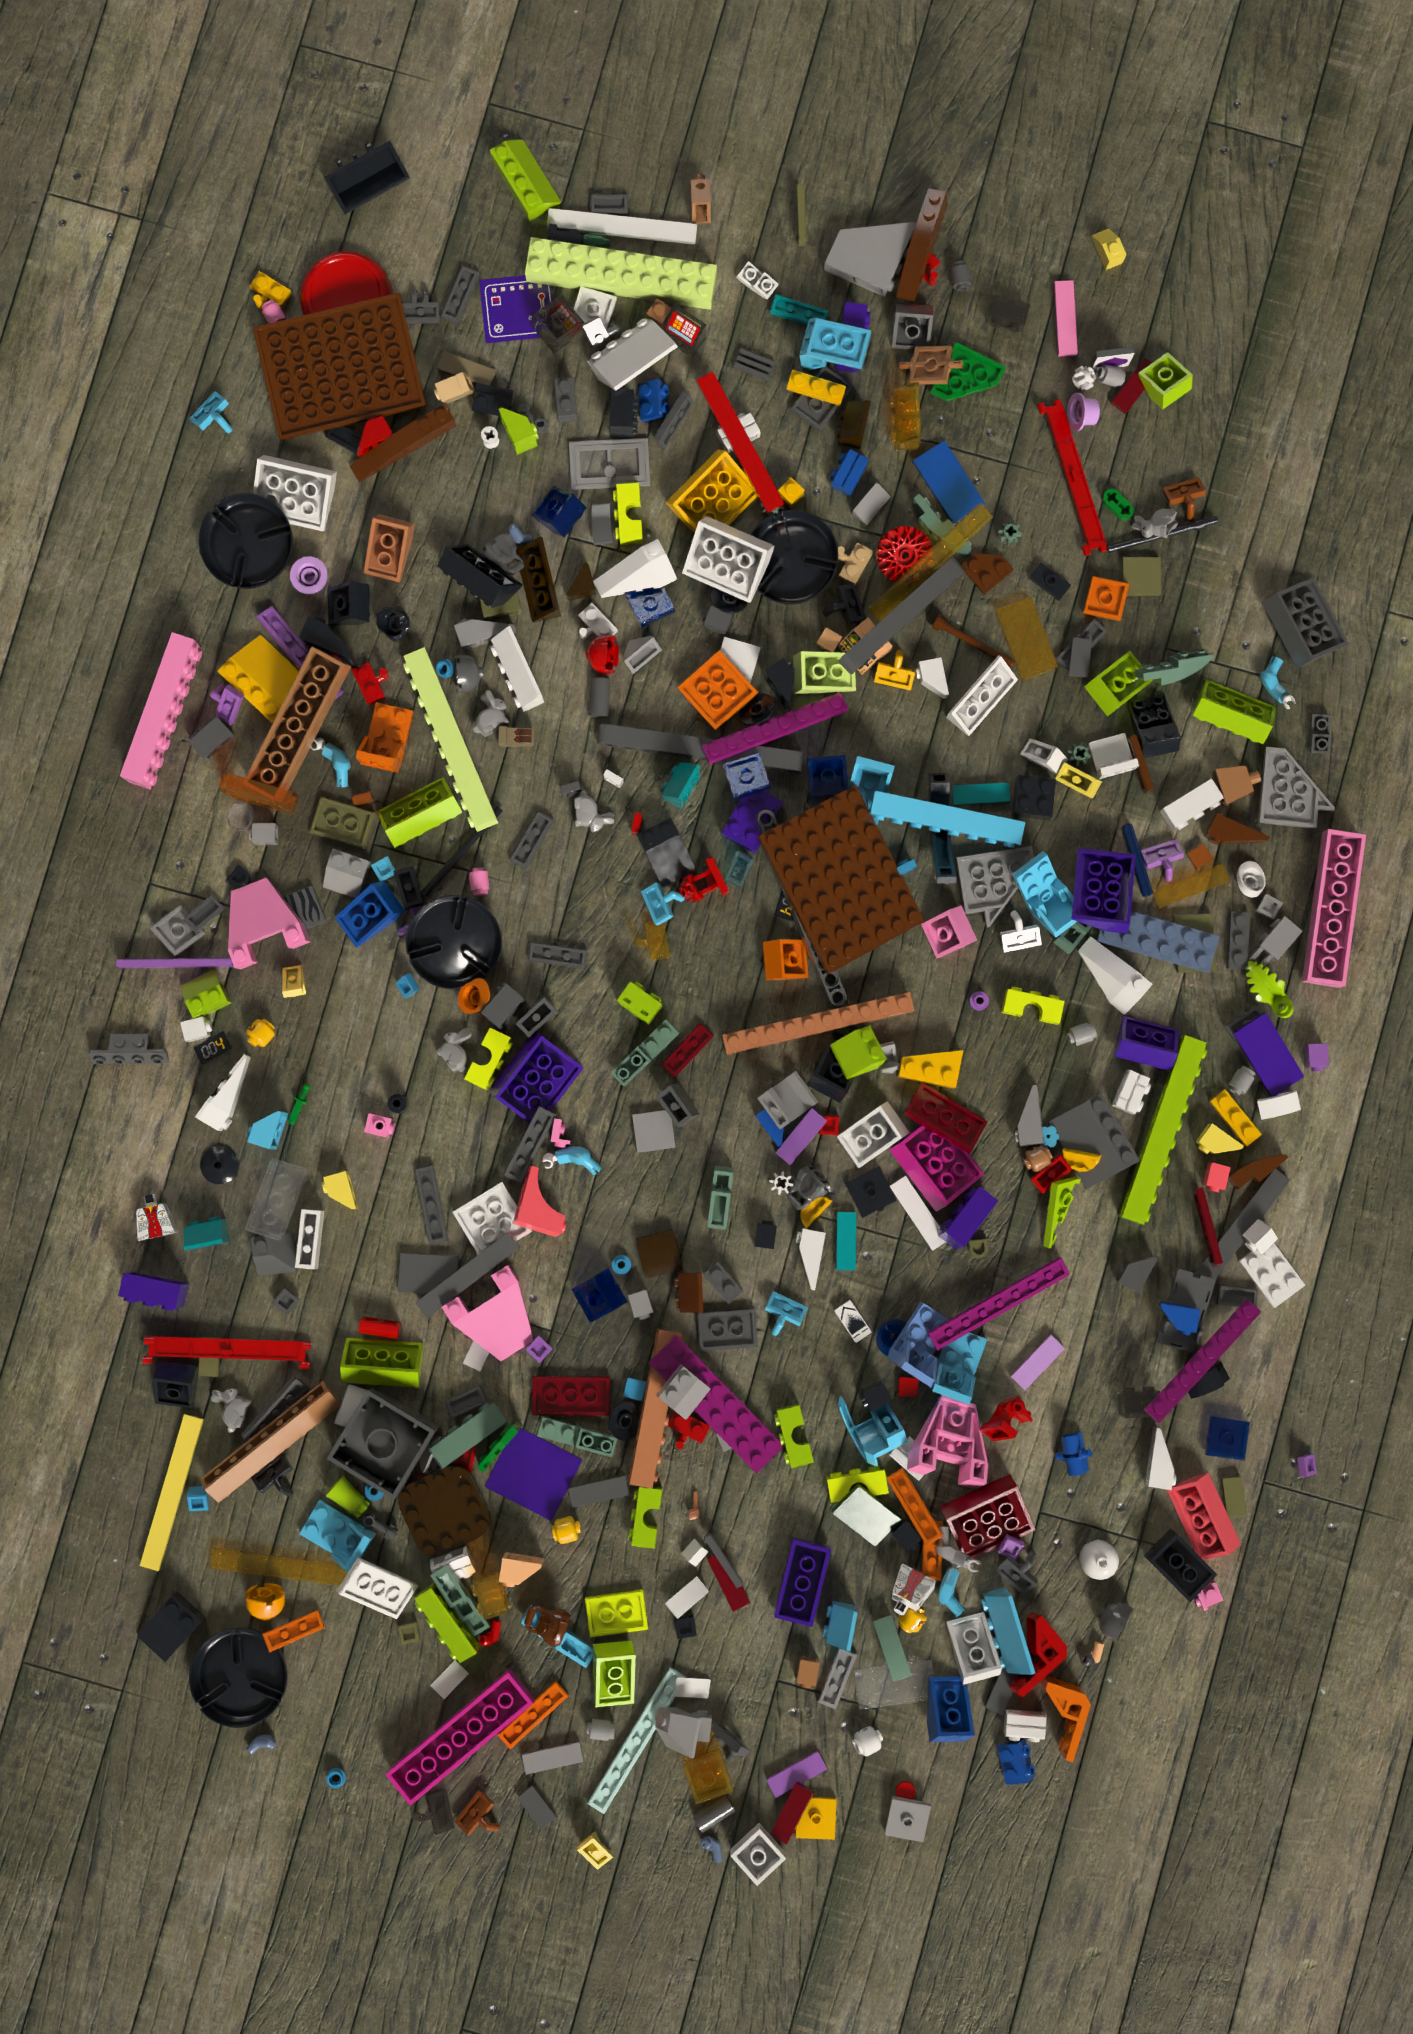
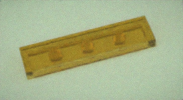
[1153,863,1230,909]

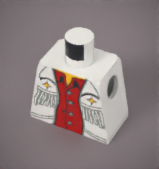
[136,1194,178,1241]
[892,1563,936,1615]

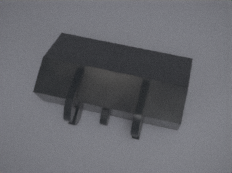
[324,141,410,215]

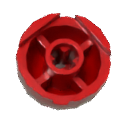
[586,635,619,674]

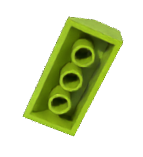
[489,140,561,222]
[1193,679,1276,744]
[376,777,462,848]
[340,1338,424,1388]
[414,1582,481,1663]

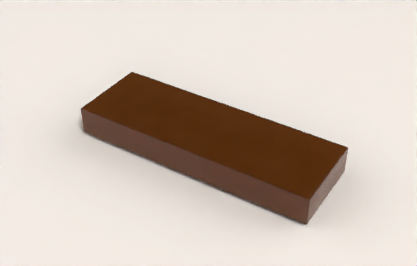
[1127,735,1154,794]

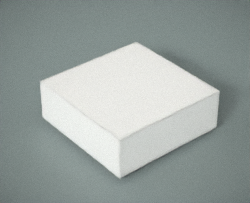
[603,770,624,788]

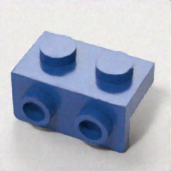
[638,379,670,422]
[997,1739,1035,1785]

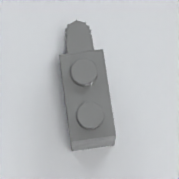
[1250,916,1302,968]

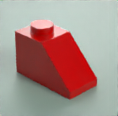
[357,416,393,457]

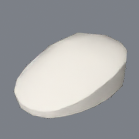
[1237,861,1266,898]

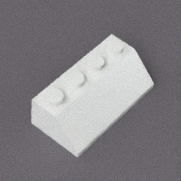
[490,626,544,712]

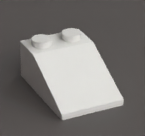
[837,1102,910,1168]
[946,1612,1002,1685]

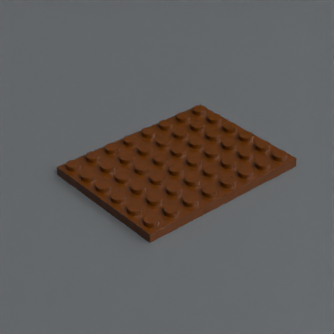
[253,293,427,441]
[757,785,924,974]

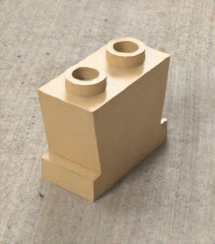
[434,372,475,404]

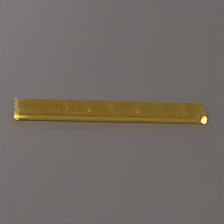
[868,502,993,622]
[210,1548,348,1586]

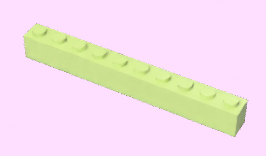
[403,647,498,832]

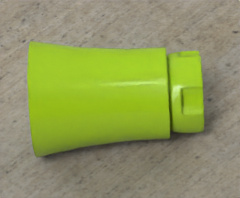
[325,1475,370,1518]

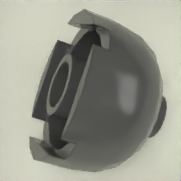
[454,654,483,693]
[1098,1601,1134,1642]

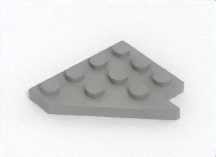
[1258,747,1335,829]
[956,846,1034,928]

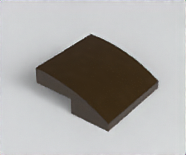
[636,1229,683,1279]

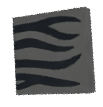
[283,886,327,930]

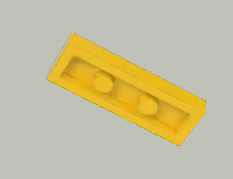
[787,370,846,406]
[1209,1089,1262,1147]

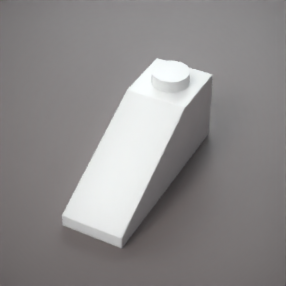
[796,1228,826,1290]
[1145,1426,1176,1490]

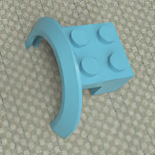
[838,1396,908,1466]

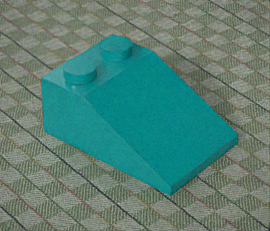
[660,762,700,809]

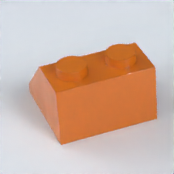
[763,939,809,980]

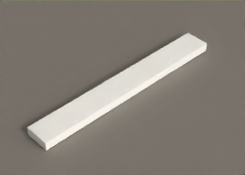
[547,208,697,245]

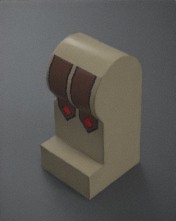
[498,726,535,747]

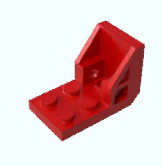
[1008,1612,1067,1698]

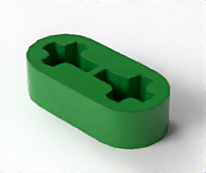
[1102,489,1134,521]

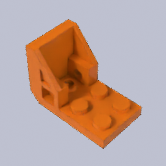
[356,702,414,773]
[1040,1676,1091,1762]

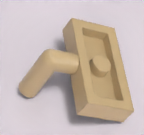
[838,543,874,585]

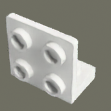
[1088,733,1139,780]

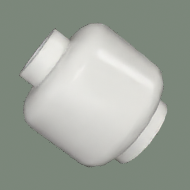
[852,1726,883,1756]

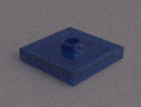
[626,587,676,628]
[723,753,771,799]
[1205,1416,1250,1461]

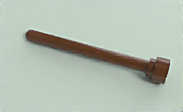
[931,615,1015,667]

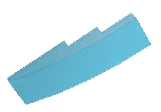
[519,1605,593,1668]

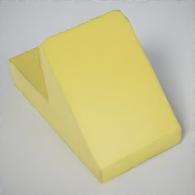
[282,965,306,998]
[576,1832,613,1870]

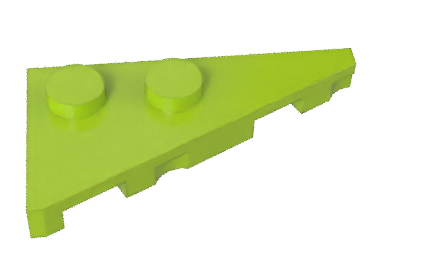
[1043,1176,1081,1248]

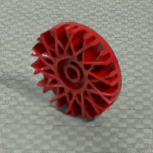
[876,525,934,584]

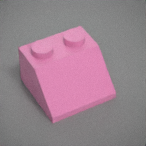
[921,906,977,959]

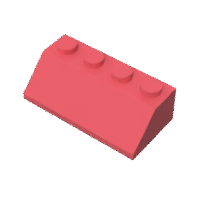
[1166,1473,1241,1560]

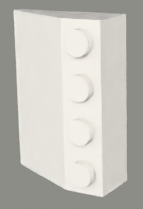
[587,318,678,390]
[253,455,337,531]
[682,516,774,603]

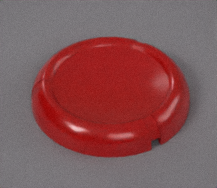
[300,251,393,315]

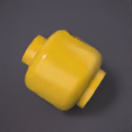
[246,1018,275,1047]
[552,1516,581,1544]
[898,1605,927,1633]

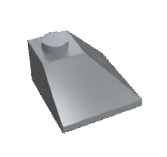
[655,1707,701,1758]

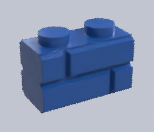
[829,449,869,496]

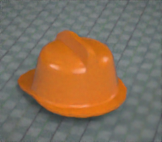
[458,978,491,1014]

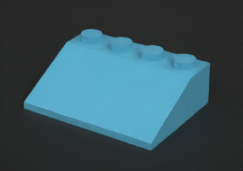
[981,1587,1035,1675]

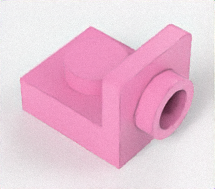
[551,1119,571,1148]
[1193,1581,1223,1611]

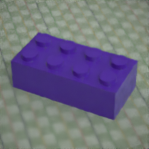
[773,1537,831,1627]

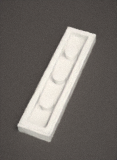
[890,1176,945,1251]

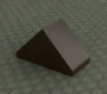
[566,562,596,601]

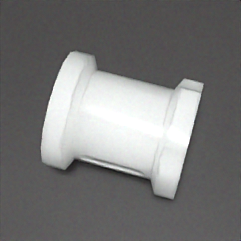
[481,426,499,449]

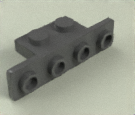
[89,1034,169,1065]

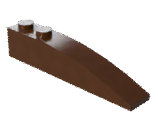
[896,188,948,302]
[350,403,456,483]

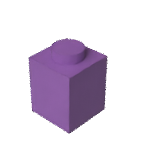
[1303,1043,1329,1071]

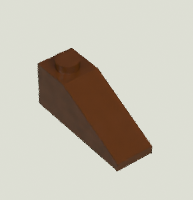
[1204,813,1269,845]

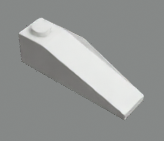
[593,539,677,598]
[1078,936,1152,1015]
[195,1054,251,1131]

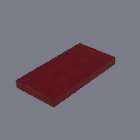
[904,1082,988,1154]
[1193,1187,1223,1267]
[532,1376,610,1416]

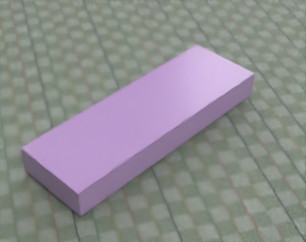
[1011,1335,1065,1390]

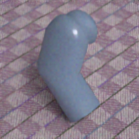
[508,523,533,544]
[246,1734,276,1754]
[700,1836,723,1863]

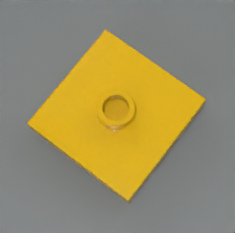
[795,1797,837,1840]

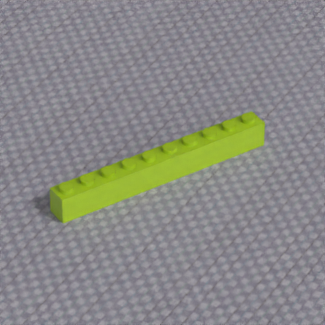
[1119,1035,1208,1225]

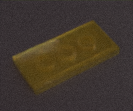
[995,597,1058,681]

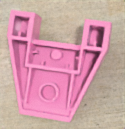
[228,878,311,970]
[442,1265,534,1361]
[907,1395,988,1489]

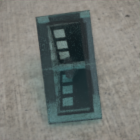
[725,850,754,888]

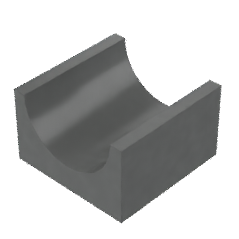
[327,1387,441,1499]

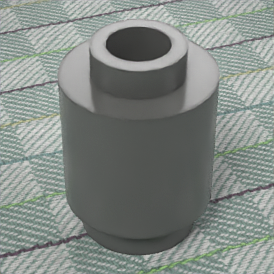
[950,261,971,291]

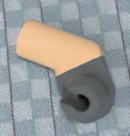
[1080,1641,1104,1667]

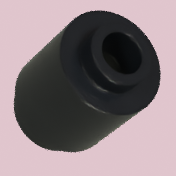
[387,1094,409,1114]

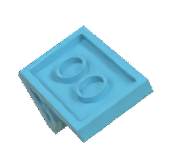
[799,318,872,370]
[848,756,895,825]
[1012,851,1077,938]
[929,1332,987,1405]
[300,1499,376,1572]

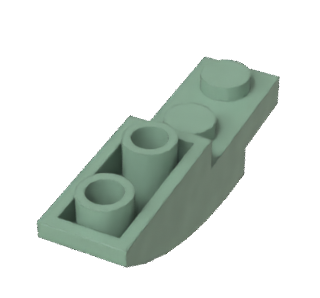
[912,494,972,556]
[1135,649,1213,685]
[611,1019,680,1086]
[536,1416,617,1457]

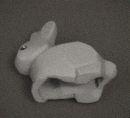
[1132,509,1178,538]
[472,690,509,737]
[574,790,615,833]
[436,1028,472,1073]
[211,1388,252,1433]

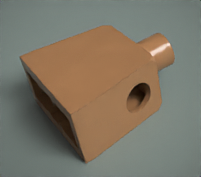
[690,174,711,224]
[1212,766,1261,807]

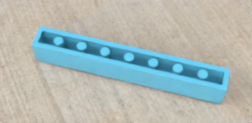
[869,791,1025,848]

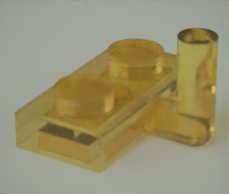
[635,922,671,961]

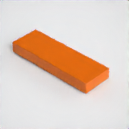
[922,1521,943,1581]
[262,1610,325,1653]

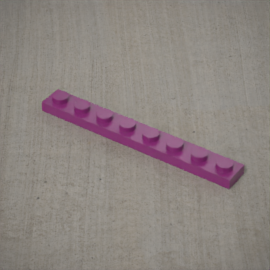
[701,692,848,765]
[927,1257,1070,1350]
[1144,1299,1261,1424]

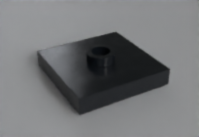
[845,1166,897,1218]

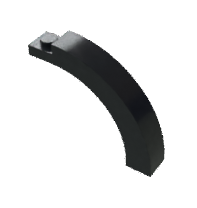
[928,773,957,884]

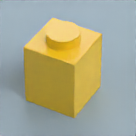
[778,477,805,510]

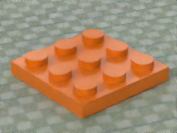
[677,650,758,731]

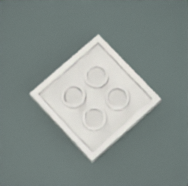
[453,1182,532,1254]

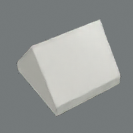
[682,1538,709,1566]

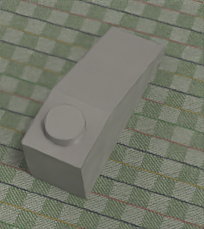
[454,619,517,651]
[1015,1085,1044,1147]

